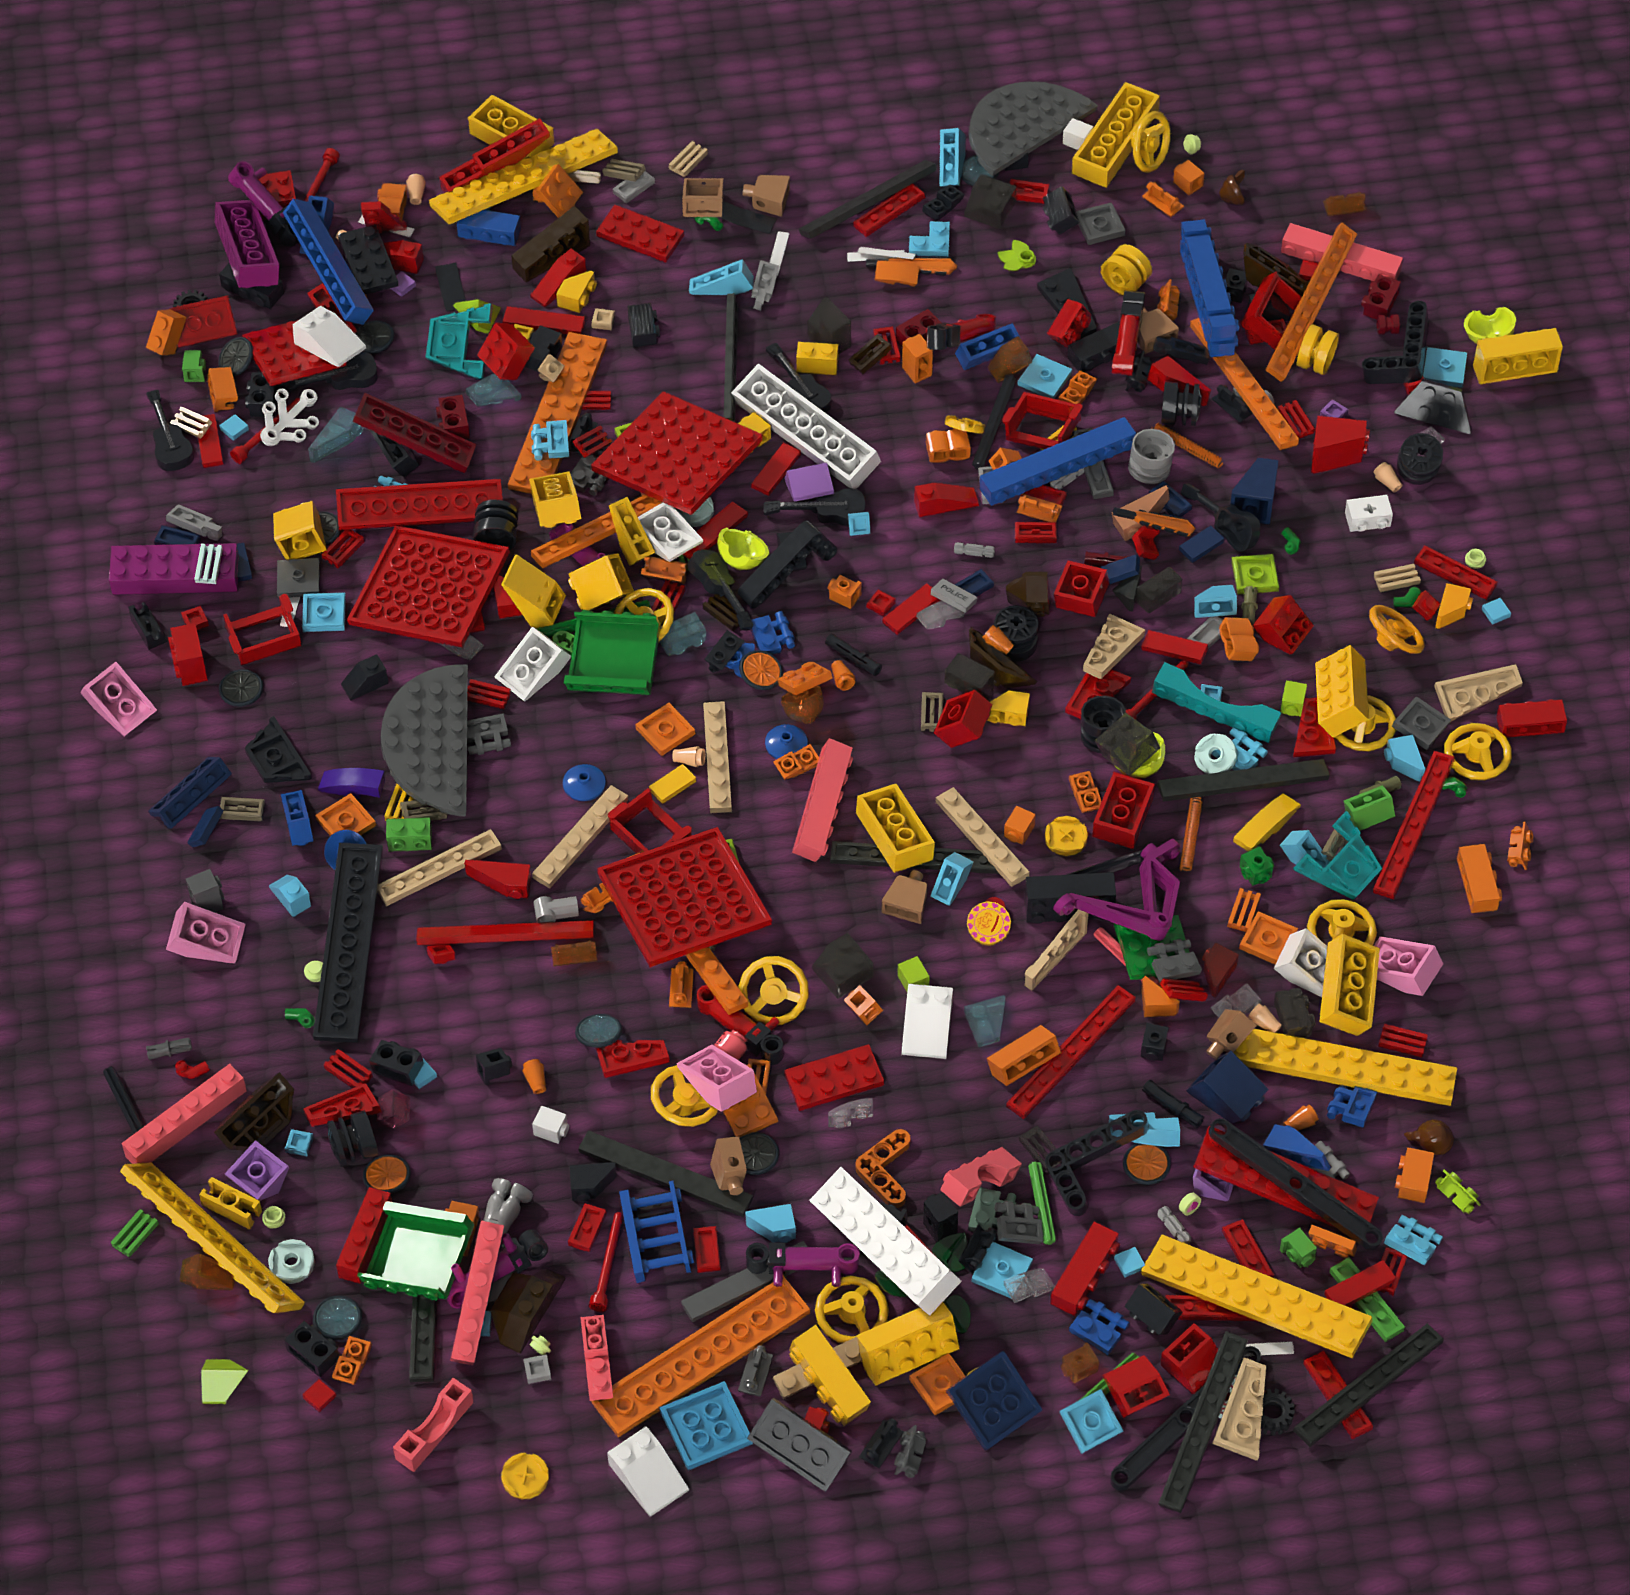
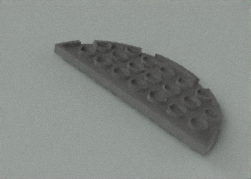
[969,82,1098,176]
[380,665,468,816]

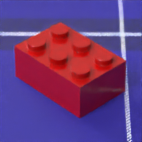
[1092,772,1155,849]

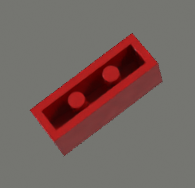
[1496,699,1567,738]

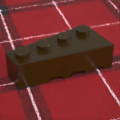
[511,206,590,283]

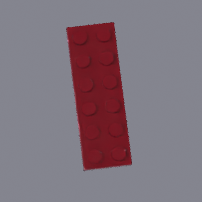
[353,393,476,473]

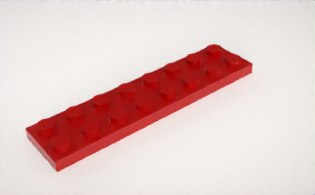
[336,479,503,530]
[1193,1126,1379,1228]

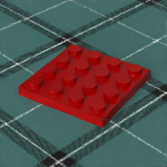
[242,320,346,386]

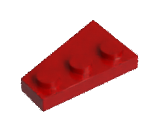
[361,201,407,233]
[1065,669,1131,719]
[1293,697,1336,757]
[593,1040,670,1078]
[303,1083,382,1127]

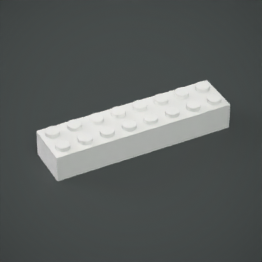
[731,364,881,489]
[810,1167,961,1316]

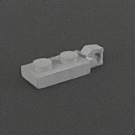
[751,260,779,311]
[166,504,222,541]

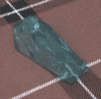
[308,407,364,463]

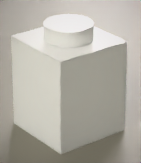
[1063,118,1093,150]
[532,1106,569,1144]

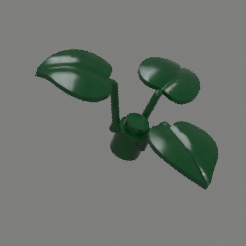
[875,1233,971,1334]

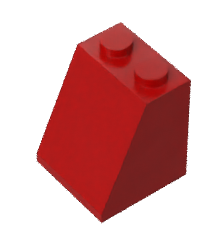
[1311,416,1370,474]

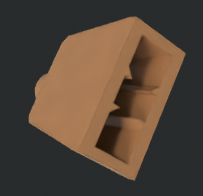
[743,175,790,217]
[1137,307,1179,354]
[882,870,927,924]
[1206,1009,1257,1060]
[710,1137,746,1195]

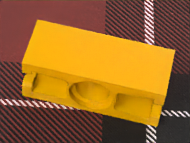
[199,1177,262,1230]

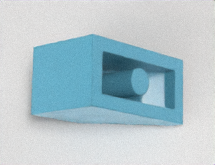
[1194,585,1237,618]
[1384,735,1425,782]
[1280,830,1330,868]
[930,852,973,906]
[269,875,311,917]
[745,1204,796,1243]

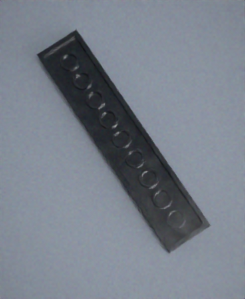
[313,843,383,1043]

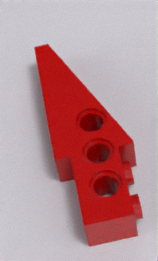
[439,118,550,193]

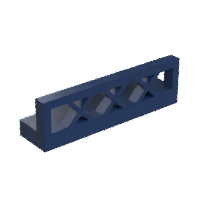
[148,757,232,829]

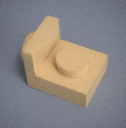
[538,355,565,382]

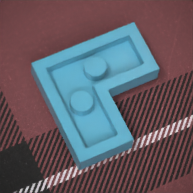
[909,221,950,257]

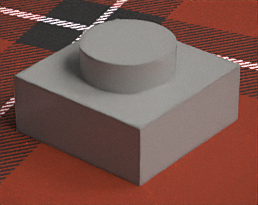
[524,1354,551,1384]

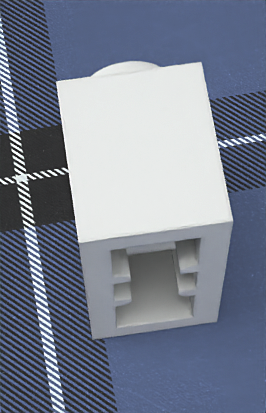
[1345,495,1393,532]

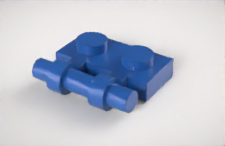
[751,611,795,655]
[1327,1085,1377,1128]
[1069,1299,1130,1355]

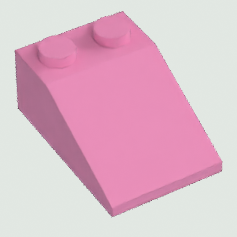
[81,662,157,737]
[166,902,246,964]
[1374,937,1443,996]
[677,1045,757,1112]

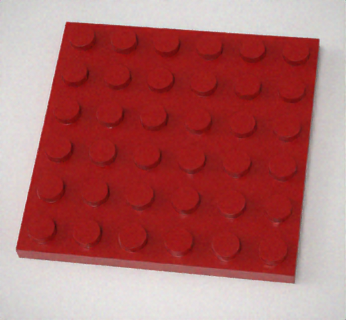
[591,391,763,515]
[347,525,510,648]
[597,827,772,967]

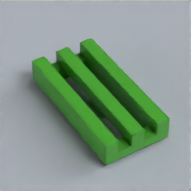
[111,1209,159,1258]

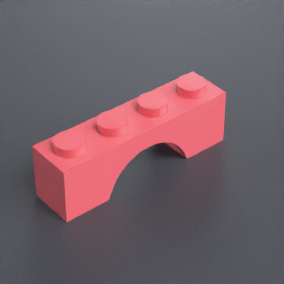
[940,1147,1022,1207]
[393,1378,474,1472]

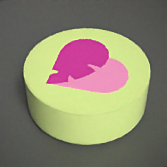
[1179,1192,1201,1216]

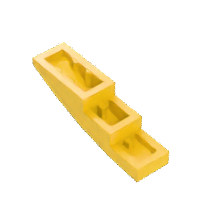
[1233,793,1301,851]

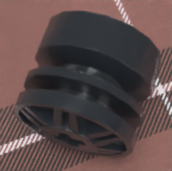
[1161,381,1201,427]
[1397,433,1443,485]
[473,500,518,551]
[994,605,1038,662]
[1081,696,1126,753]
[327,1110,378,1167]

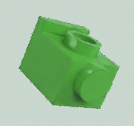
[182,350,206,382]
[1280,1228,1317,1268]

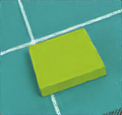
[1231,554,1279,595]

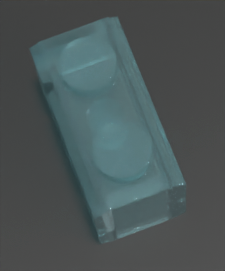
[660,612,706,656]

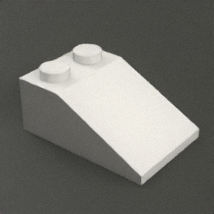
[293,306,366,367]
[638,503,703,562]
[495,627,571,701]
[1274,928,1328,997]
[902,984,953,1059]
[608,1426,689,1517]

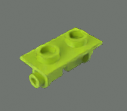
[1435,1169,1481,1214]

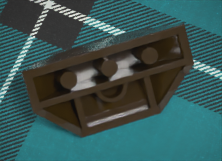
[1243,243,1308,299]
[1006,572,1051,617]
[969,627,1038,689]
[214,1072,294,1151]
[490,1268,565,1354]

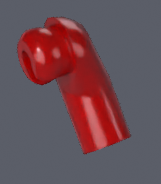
[175,1060,210,1079]

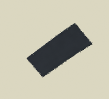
[719,201,777,234]
[435,263,466,311]

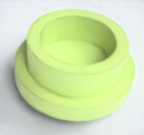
[1183,134,1201,154]
[1465,549,1486,569]
[304,961,323,982]
[262,1206,286,1229]
[529,1335,551,1355]

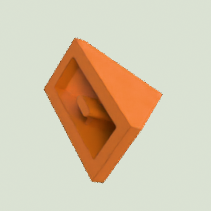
[1141,976,1180,1017]

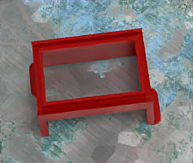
[1240,271,1302,350]
[1002,392,1083,449]
[223,594,301,665]
[608,788,692,854]

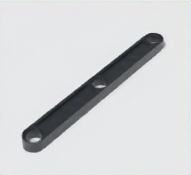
[1209,1118,1383,1250]
[1110,1346,1261,1491]

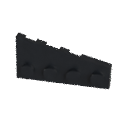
[1037,268,1097,339]

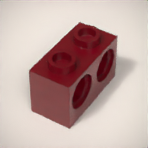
[1361,274,1401,320]
[896,309,942,347]
[436,394,470,439]

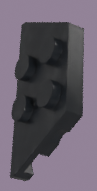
[1394,379,1472,434]
[245,716,312,783]

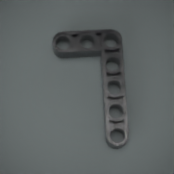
[1362,301,1429,384]
[738,520,837,609]
[1045,1110,1149,1216]

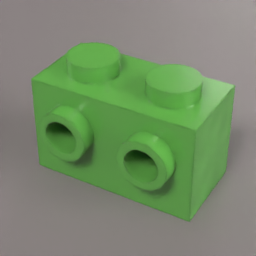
[1344,785,1395,831]
[386,818,432,852]

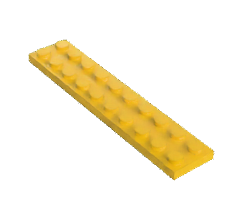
[429,129,618,224]
[1233,1029,1457,1106]
[120,1163,305,1313]
[1141,1235,1373,1358]

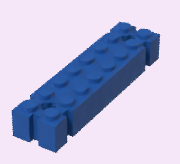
[1180,219,1239,358]

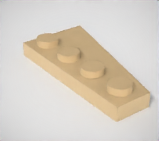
[1083,614,1145,679]
[1434,664,1523,721]
[1025,910,1088,991]
[1213,1357,1266,1461]

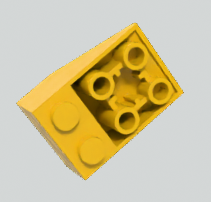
[501,555,566,628]

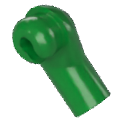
[694,217,723,231]
[1281,527,1301,555]
[1393,587,1421,607]
[1442,777,1467,798]
[285,1008,315,1028]

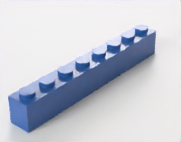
[283,198,374,325]
[980,417,1136,506]

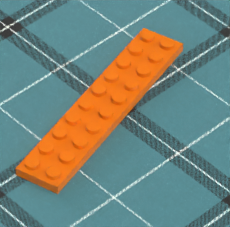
[508,332,607,494]
[592,1276,810,1438]

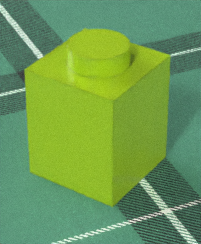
[1280,680,1307,717]
[898,956,929,993]

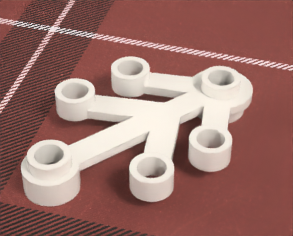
[260,389,319,446]

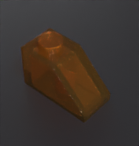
[987,336,1032,383]
[179,1254,234,1290]

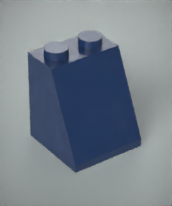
[1230,458,1279,524]
[1186,1051,1269,1124]

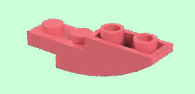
[581,1315,613,1401]

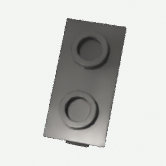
[738,1345,773,1397]
[894,1425,926,1478]

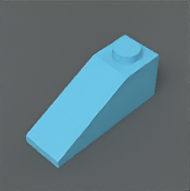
[940,128,966,187]
[689,259,754,295]

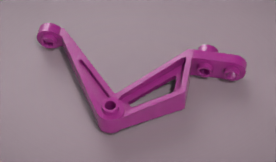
[1053,839,1180,941]

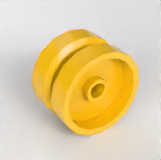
[1101,244,1152,295]
[1297,324,1339,375]

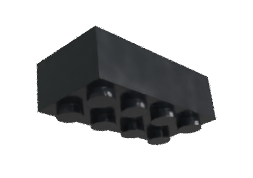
[1024,872,1116,924]

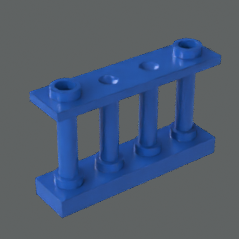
[619,1181,694,1283]

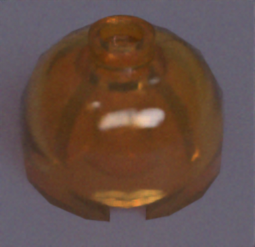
[781,685,824,724]

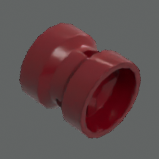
[1377,314,1400,335]

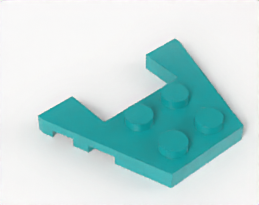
[426,304,493,381]
[1293,811,1382,900]

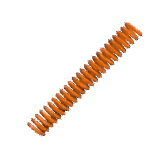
[1151,422,1223,468]
[1179,797,1202,871]

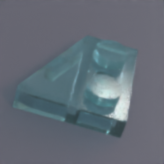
[466,373,521,406]
[964,995,1006,1047]

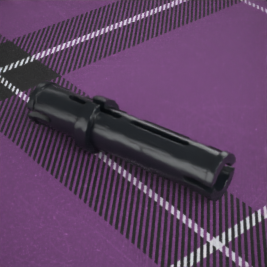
[825,633,882,676]
[1142,1080,1205,1129]

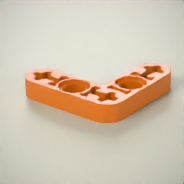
[855,1129,910,1209]

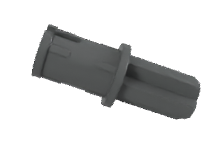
[146,1038,192,1060]

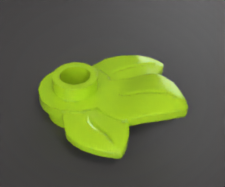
[998,240,1036,271]

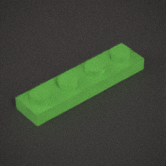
[1329,1257,1405,1342]

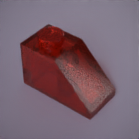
[1202,943,1239,998]

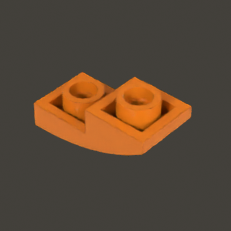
[875,261,919,286]
[1058,370,1097,404]
[773,744,819,780]
[1068,771,1102,813]
[332,1336,372,1385]

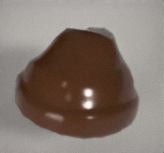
[1219,170,1245,205]
[1404,1120,1454,1155]

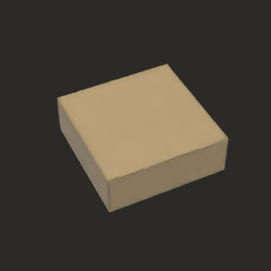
[592,308,615,330]

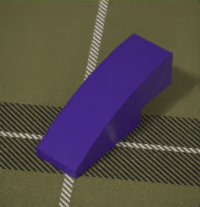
[318,768,386,799]

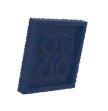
[946,1351,1042,1450]

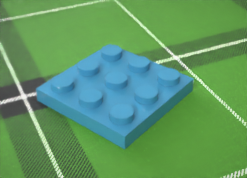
[660,1381,753,1470]

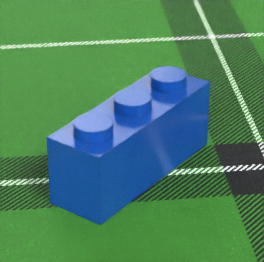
[457,210,521,246]
[955,323,1022,370]

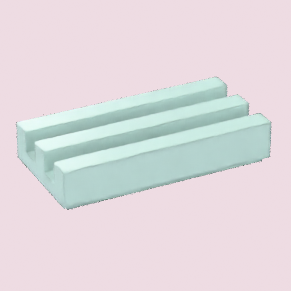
[195,544,223,584]

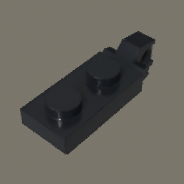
[1153,337,1209,365]

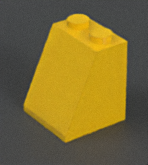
[273,501,327,560]
[568,553,634,611]

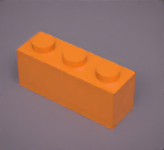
[1457,844,1502,913]
[987,1025,1061,1086]

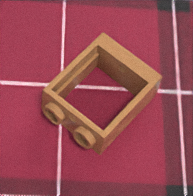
[683,178,724,217]

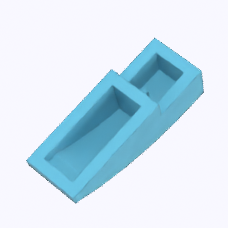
[1109,1112,1180,1147]

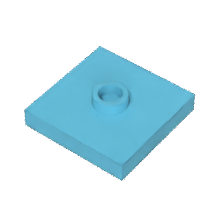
[1423,347,1467,388]
[1018,354,1072,399]
[302,593,346,632]
[971,1242,1033,1300]
[1059,1389,1123,1454]

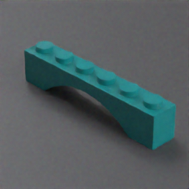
[1152,662,1282,743]

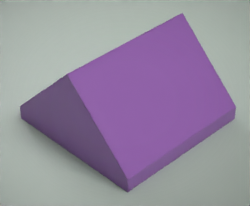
[785,463,834,502]
[225,1140,289,1201]
[1193,1169,1233,1201]

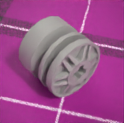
[1128,429,1175,484]

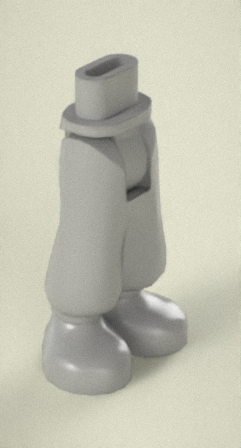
[475,1178,533,1244]

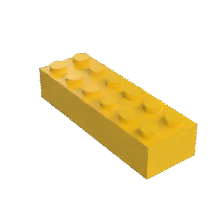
[1072,82,1160,188]

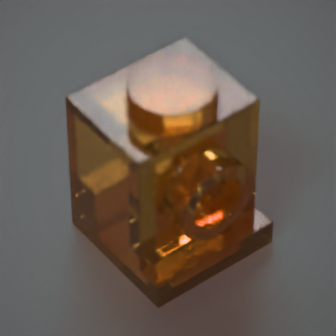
[1061,1343,1099,1383]

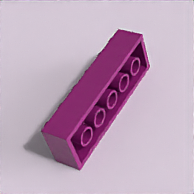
[215,200,279,288]
[109,543,239,594]

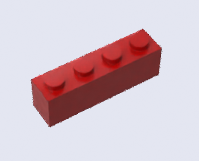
[336,1187,392,1284]
[1050,1222,1120,1316]

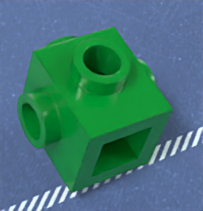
[1240,847,1274,886]

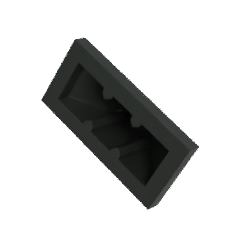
[1112,566,1142,612]

